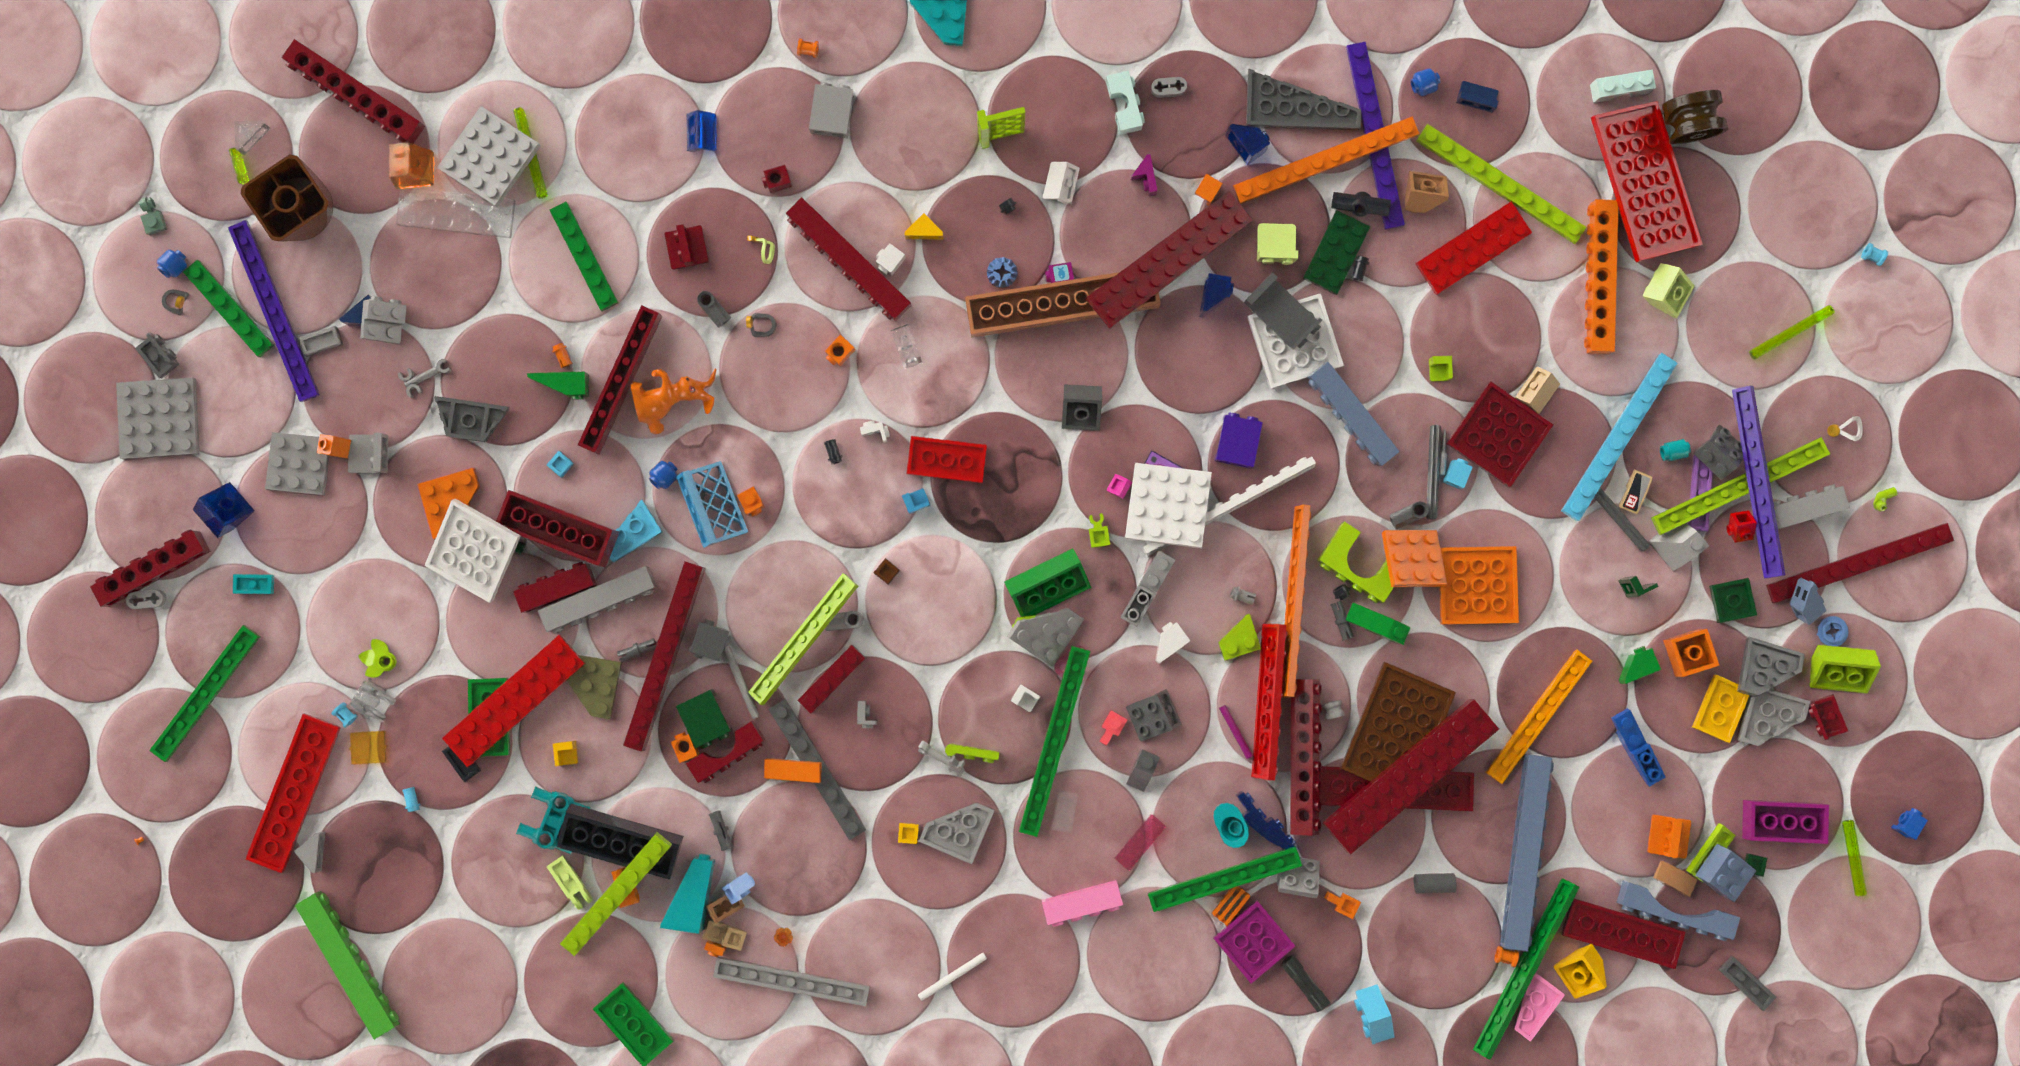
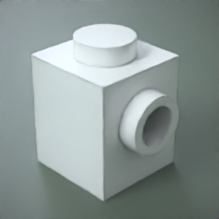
[876,243,906,276]

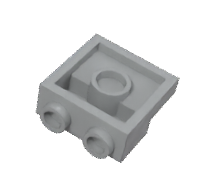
[360,296,407,344]

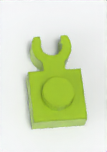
[1088,513,1110,548]

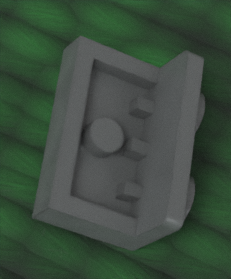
[135,333,179,379]

